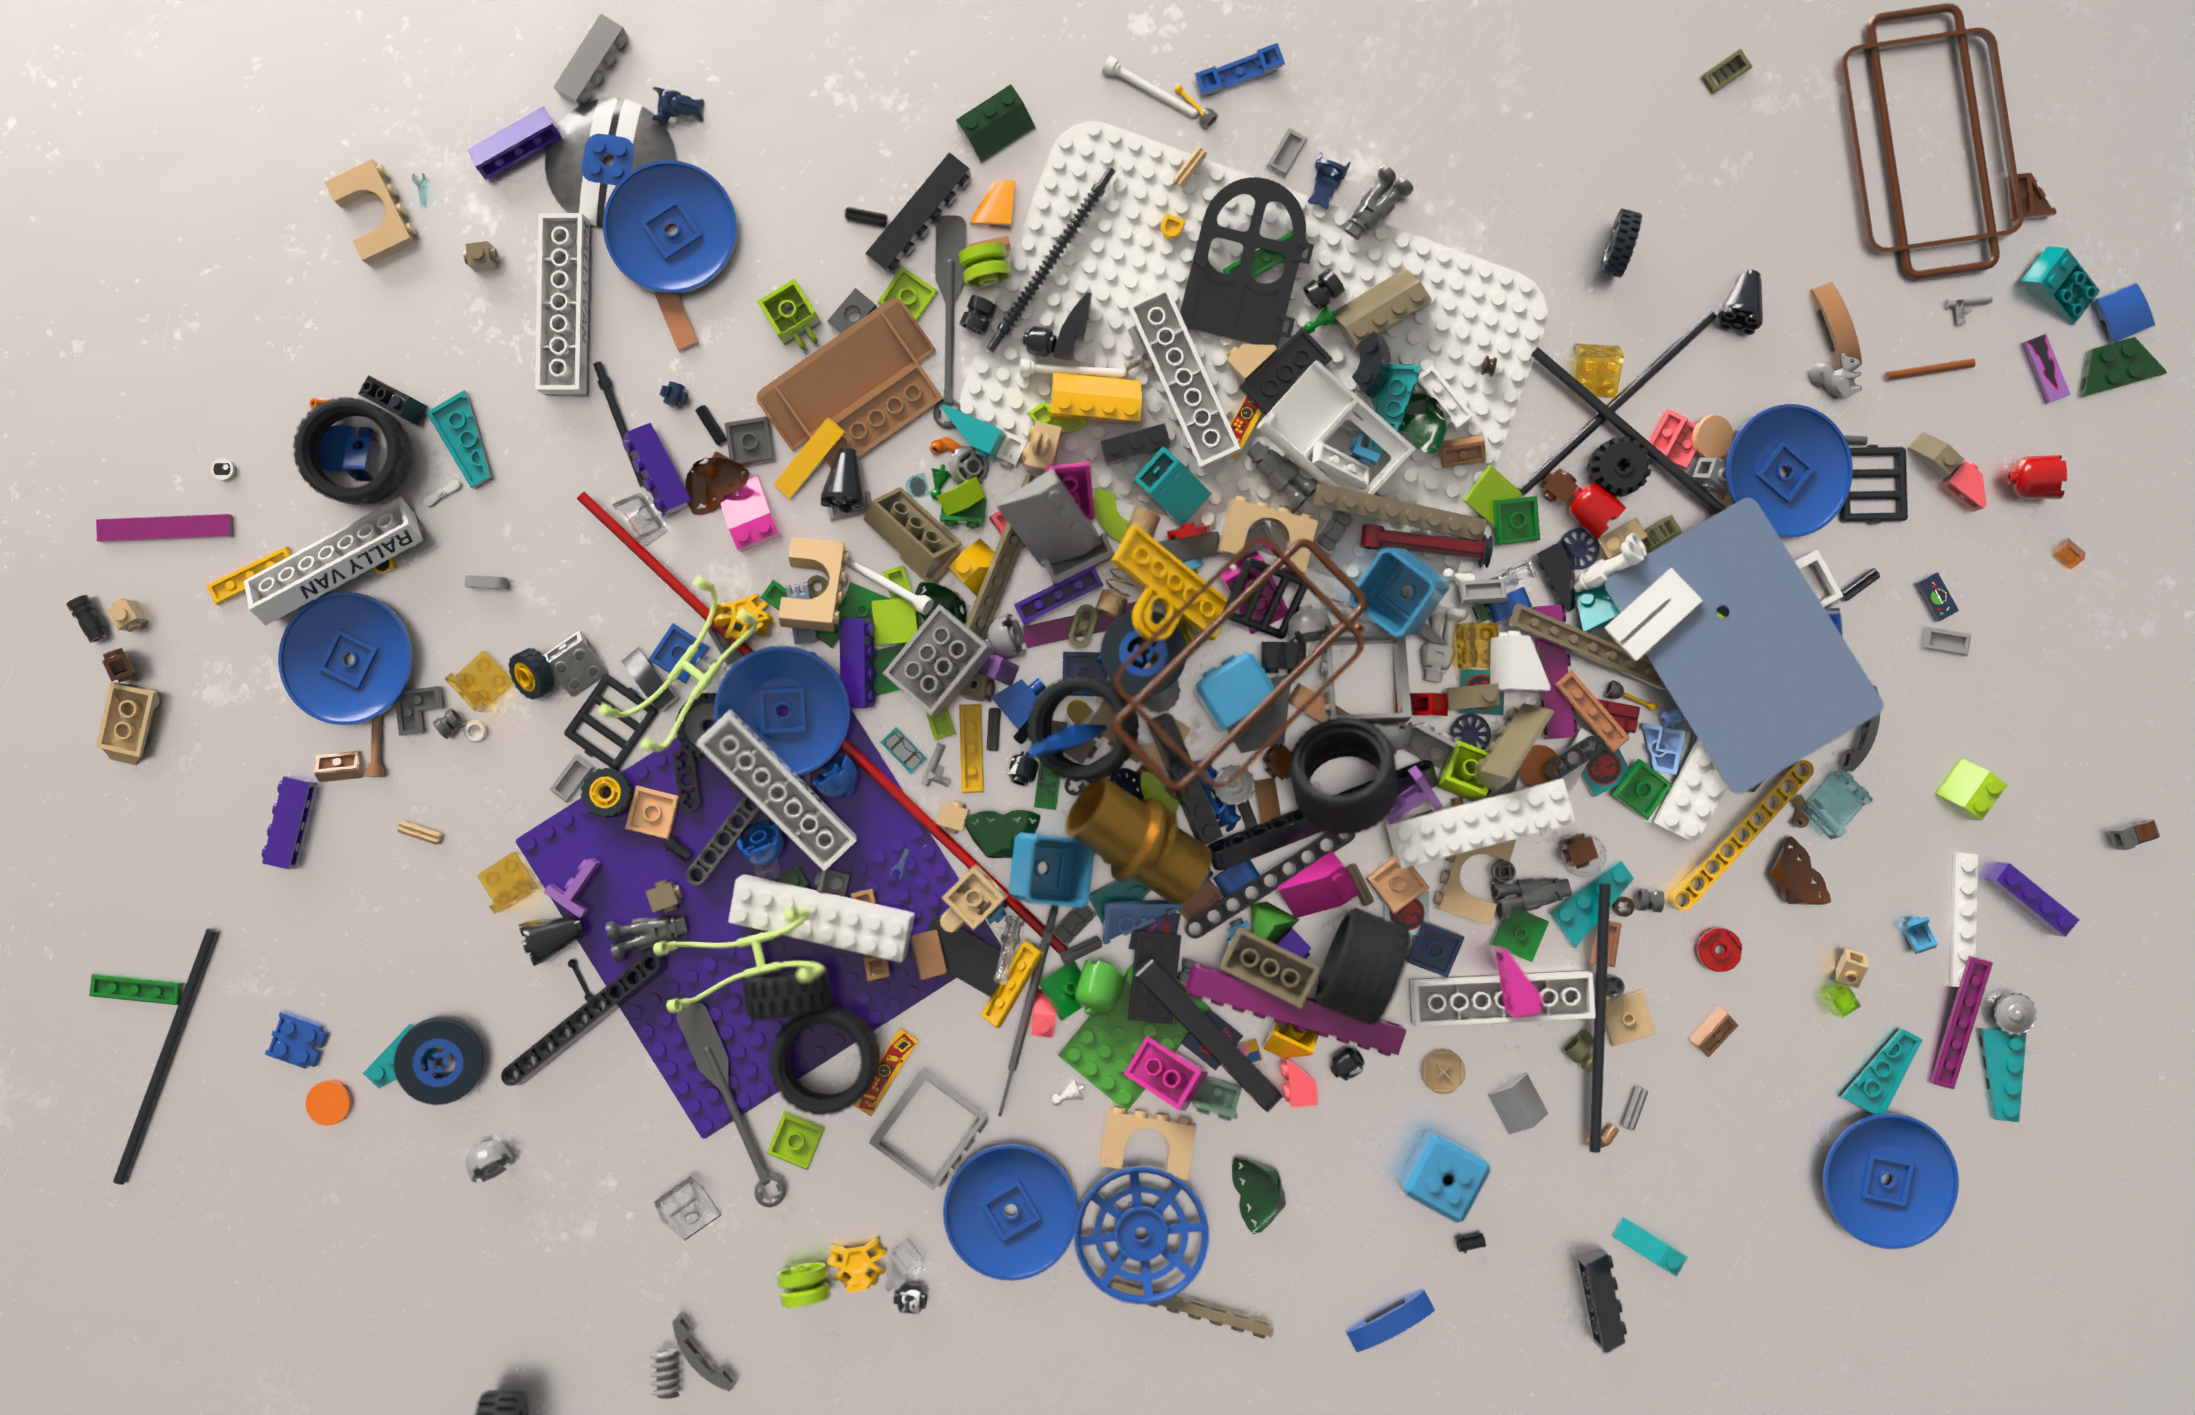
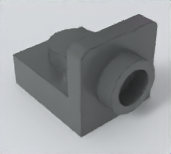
[815,869,850,897]

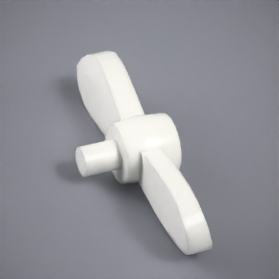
[423,480,461,506]

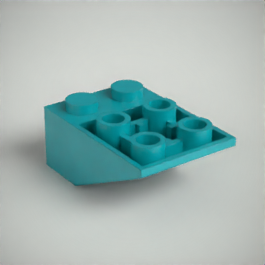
[2021,246,2100,325]
[1133,446,1212,525]

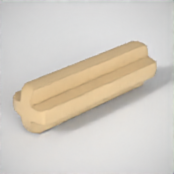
[1173,147,1207,187]
[397,821,442,845]

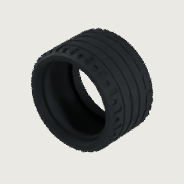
[293,397,411,505]
[1027,676,1139,781]
[1290,718,1398,835]
[1316,908,1411,1025]
[769,1005,880,1116]

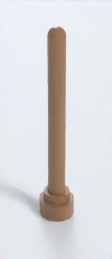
[365,715,384,777]

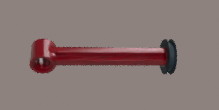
[1360,524,1493,568]

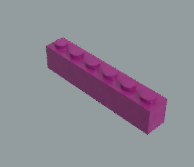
[1531,604,1577,740]

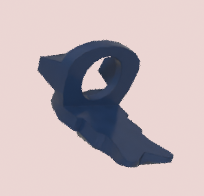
[651,87,704,124]
[1308,152,1351,210]

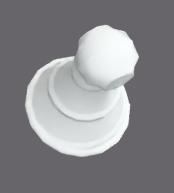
[1443,568,1475,586]
[1051,1080,1085,1106]

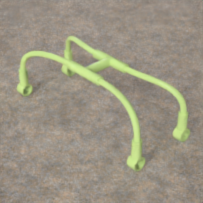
[598,575,758,752]
[654,908,825,1013]

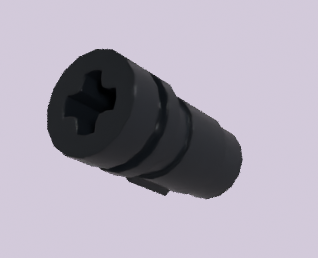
[66,595,107,643]

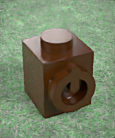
[1540,468,1578,506]
[102,647,136,683]
[1262,744,1292,780]
[1561,833,1599,869]

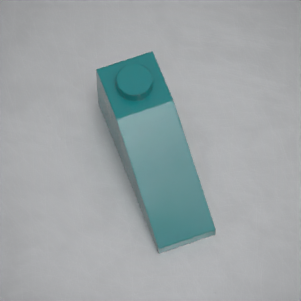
[941,404,1007,459]
[1612,1217,1688,1277]

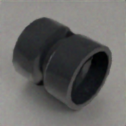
[1303,268,1345,310]
[959,295,997,335]

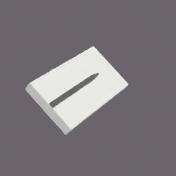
[1604,568,1703,661]

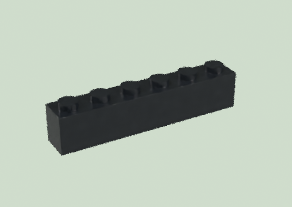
[865,152,971,275]
[1147,712,1223,845]

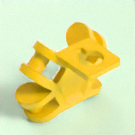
[714,593,773,640]
[827,1237,887,1293]

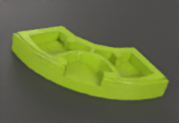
[1027,401,1088,434]
[1093,487,1129,543]
[1140,770,1179,814]

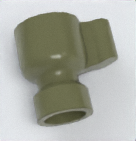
[1563,1029,1593,1073]

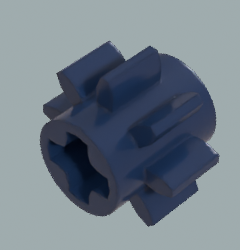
[659,381,689,408]

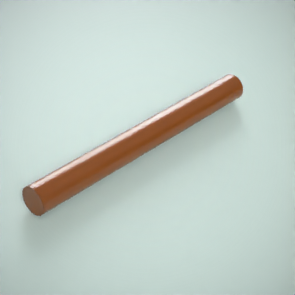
[1886,358,1976,381]

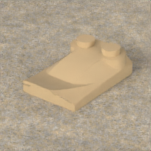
[96,682,159,765]

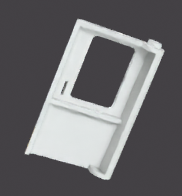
[1257,361,1416,495]

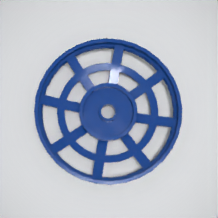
[1074,1167,1209,1304]

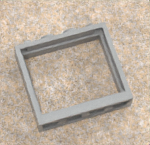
[1319,631,1412,723]
[869,1067,988,1191]

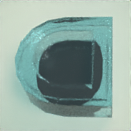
[905,473,930,498]

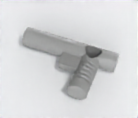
[1946,294,1993,325]
[1124,326,1154,371]
[921,743,951,787]

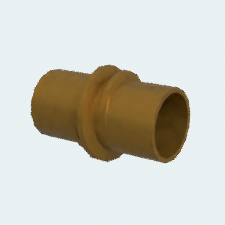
[1065,777,1213,905]

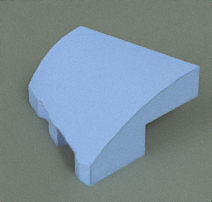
[1642,723,1686,775]

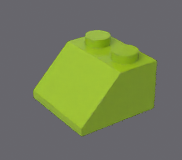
[1437,740,1489,801]
[1936,758,2008,821]

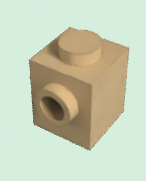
[106,598,148,632]
[937,801,970,834]
[1835,948,1868,988]

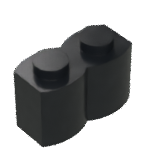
[1260,642,1306,674]

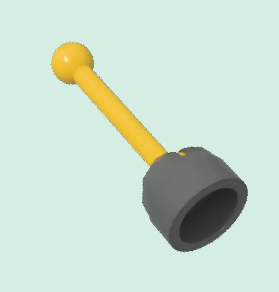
[1174,84,1218,128]
[1605,680,1658,711]

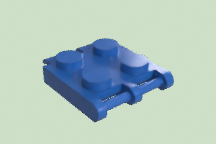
[265,1011,328,1069]

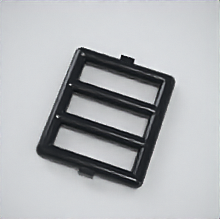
[1841,444,1908,524]
[1222,557,1308,639]
[564,674,658,770]

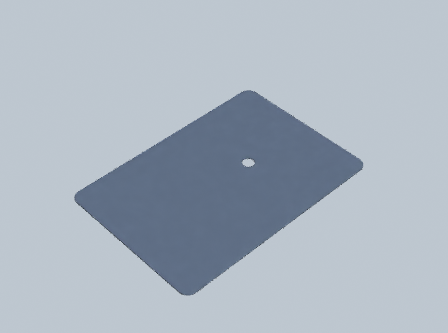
[1605,498,1883,794]

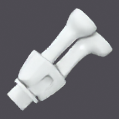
[1574,533,1647,593]
[1422,605,1468,683]

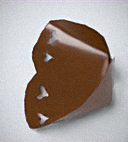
[685,452,750,515]
[1770,836,1831,905]

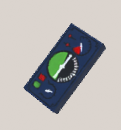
[1916,572,1959,622]

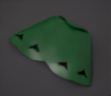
[1399,393,1451,454]
[915,582,967,625]
[964,810,1041,859]
[1232,1159,1286,1235]

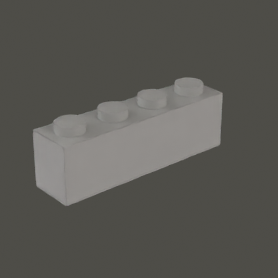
[554,14,628,106]

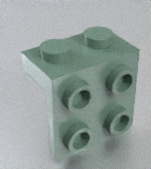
[1192,1077,1242,1121]

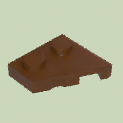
[2006,173,2057,220]

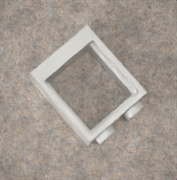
[1794,549,1843,609]

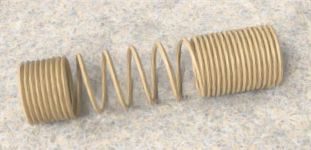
[1095,507,1161,619]

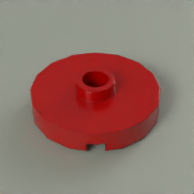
[1167,522,1211,540]
[1696,928,1742,972]

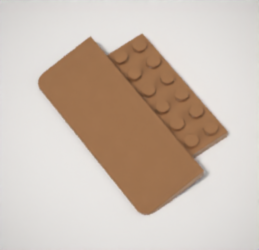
[757,298,943,468]

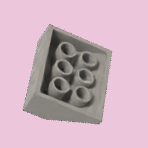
[996,468,1102,567]
[883,604,995,718]

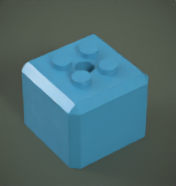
[1350,548,1449,637]
[1193,652,1275,732]
[1009,832,1094,908]
[1397,1128,1491,1223]

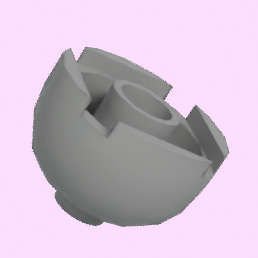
[1288,605,1333,643]
[986,614,1026,659]
[1368,722,1412,755]
[466,1140,514,1183]

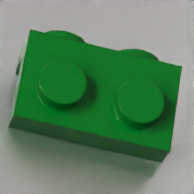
[940,498,987,529]

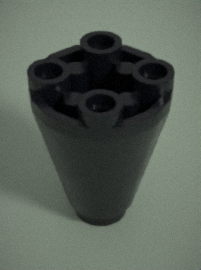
[1718,270,1763,335]
[820,448,865,512]
[519,917,586,966]

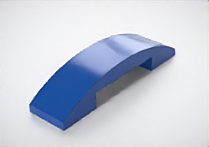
[1195,43,1285,95]
[1346,1290,1435,1352]

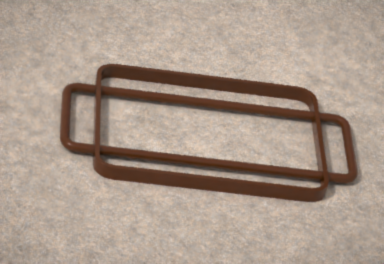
[1839,3,2024,279]
[1113,537,1367,791]

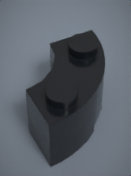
[1352,331,1391,399]

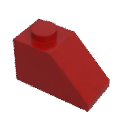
[1396,693,1448,716]

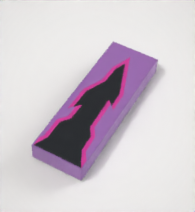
[2023,334,2071,404]

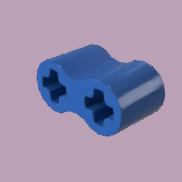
[1487,587,1532,623]
[1213,860,1260,897]

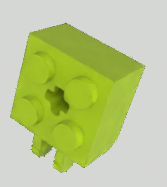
[757,278,821,350]

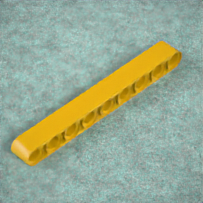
[1668,760,1814,911]

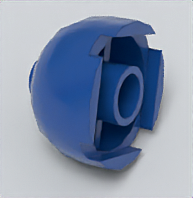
[813,755,858,798]
[737,821,784,865]

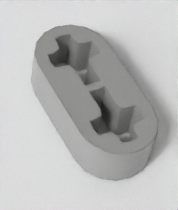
[465,575,508,590]

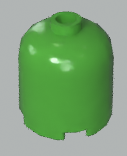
[1075,959,1127,1017]

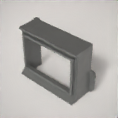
[1039,532,1115,585]

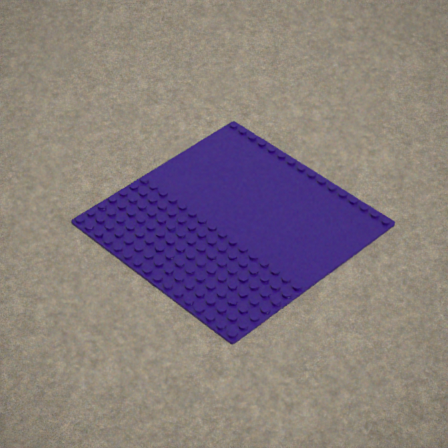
[516,652,1001,1139]

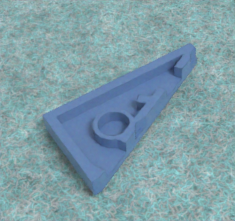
[1102,900,1183,944]

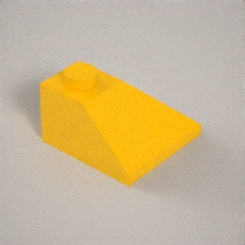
[948,538,995,596]
[1263,1021,1319,1058]

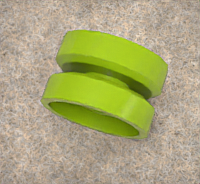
[958,242,1012,287]
[776,1262,831,1308]

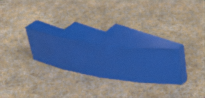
[1028,724,1107,757]

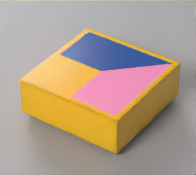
[1236,1038,1263,1064]

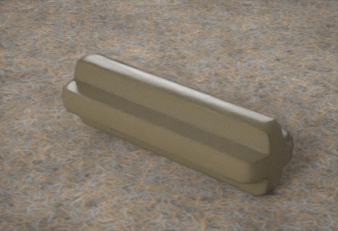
[1345,864,1374,906]

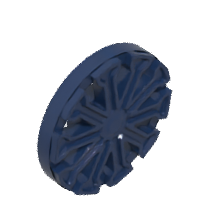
[1559,528,1600,570]
[1449,714,1492,750]
[1110,768,1144,801]

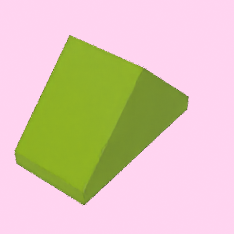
[937,476,986,516]

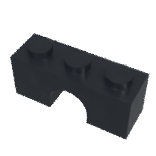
[1101,423,1171,466]

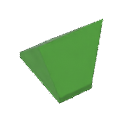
[1251,902,1300,943]

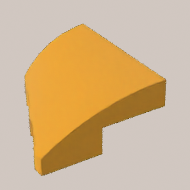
[970,180,1016,226]

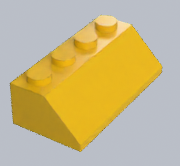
[1049,372,1142,426]

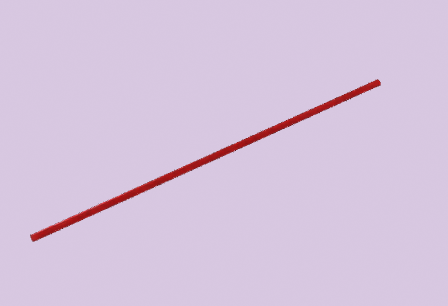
[577,491,1068,955]

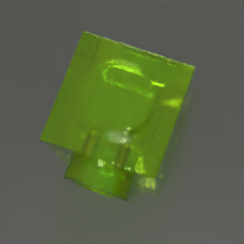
[1822,984,1861,1018]

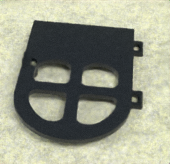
[1180,177,1314,348]

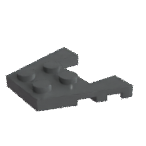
[1226,674,1291,753]

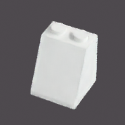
[1490,631,1550,693]

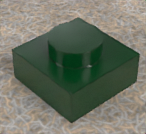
[1469,603,1490,624]
[779,866,811,888]

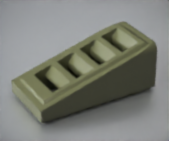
[1702,48,1753,93]
[1644,514,1682,554]

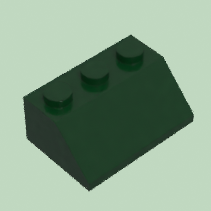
[956,84,1036,164]

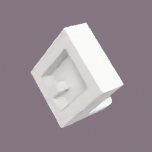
[996,432,1028,469]

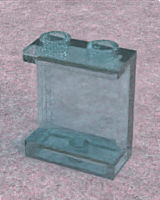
[1800,768,1873,840]

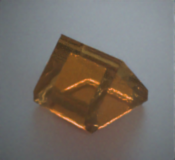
[2053,538,2086,569]

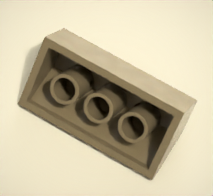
[1333,268,1432,351]
[863,487,962,577]
[1473,703,1554,793]
[1219,926,1321,1008]

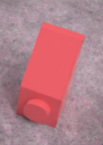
[1941,461,1987,511]
[1031,989,1056,1038]

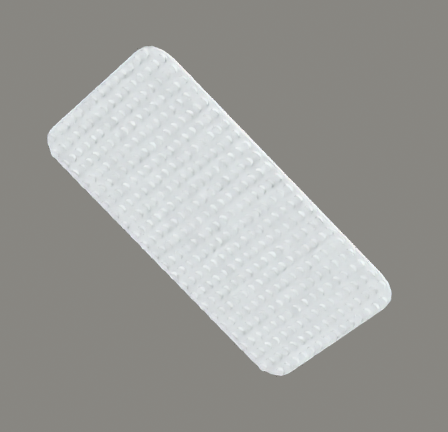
[960,121,1548,598]

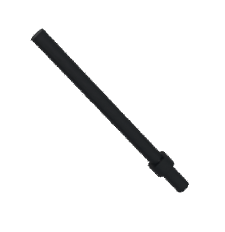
[593,361,644,488]

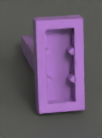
[977,655,1020,686]
[1385,765,1443,824]
[543,858,601,918]

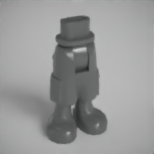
[1344,165,1414,240]
[1247,441,1319,513]
[1490,878,1572,921]
[606,915,688,963]

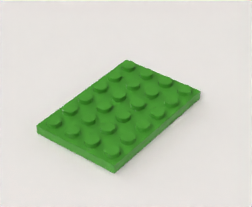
[1058,963,1211,1112]

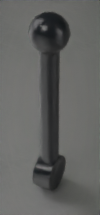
[568,959,594,1001]

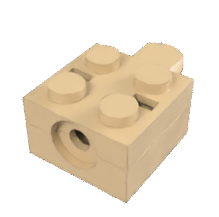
[1022,421,1062,474]
[940,865,1008,932]

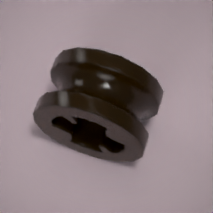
[1481,355,1497,377]
[1612,896,1635,917]

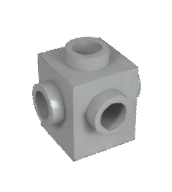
[1692,457,1727,491]

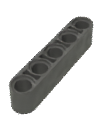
[1122,531,1221,572]
[686,795,762,885]

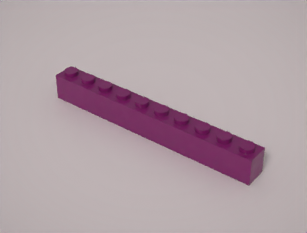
[1185,963,1407,1056]

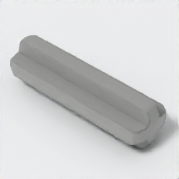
[1622,1087,1648,1131]

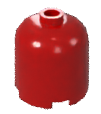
[2007,455,2067,499]
[1569,484,1626,539]

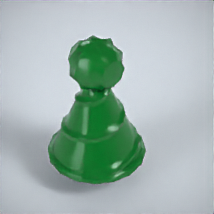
[1304,306,1337,334]
[930,464,951,500]

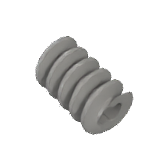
[650,1348,680,1399]

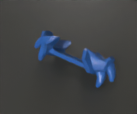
[1194,760,1241,832]

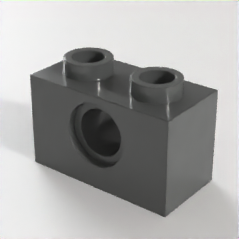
[827,288,877,334]

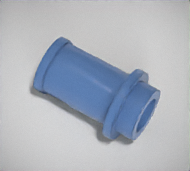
[1660,709,1686,728]

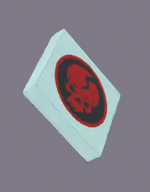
[1384,890,1429,935]

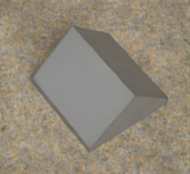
[1488,1074,1549,1134]

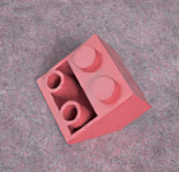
[1280,1058,1318,1107]

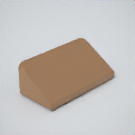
[1439,435,1486,468]
[314,751,363,782]
[1255,778,1281,824]
[910,930,947,980]
[1689,1007,1739,1058]

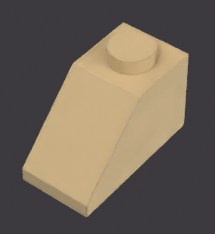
[1226,344,1277,382]
[1597,517,1647,559]

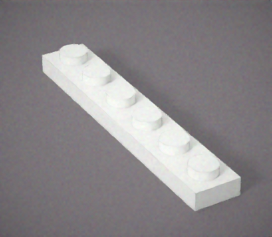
[1949,853,1978,987]

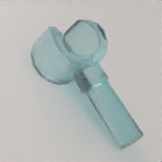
[412,173,429,206]
[890,848,910,879]

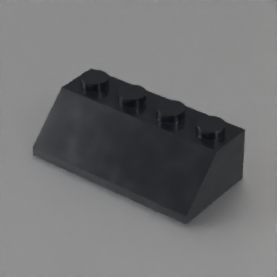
[1576,1249,1627,1354]

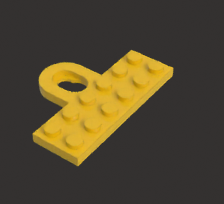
[1111,524,1228,642]

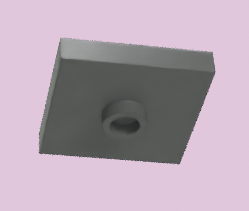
[724,416,776,466]

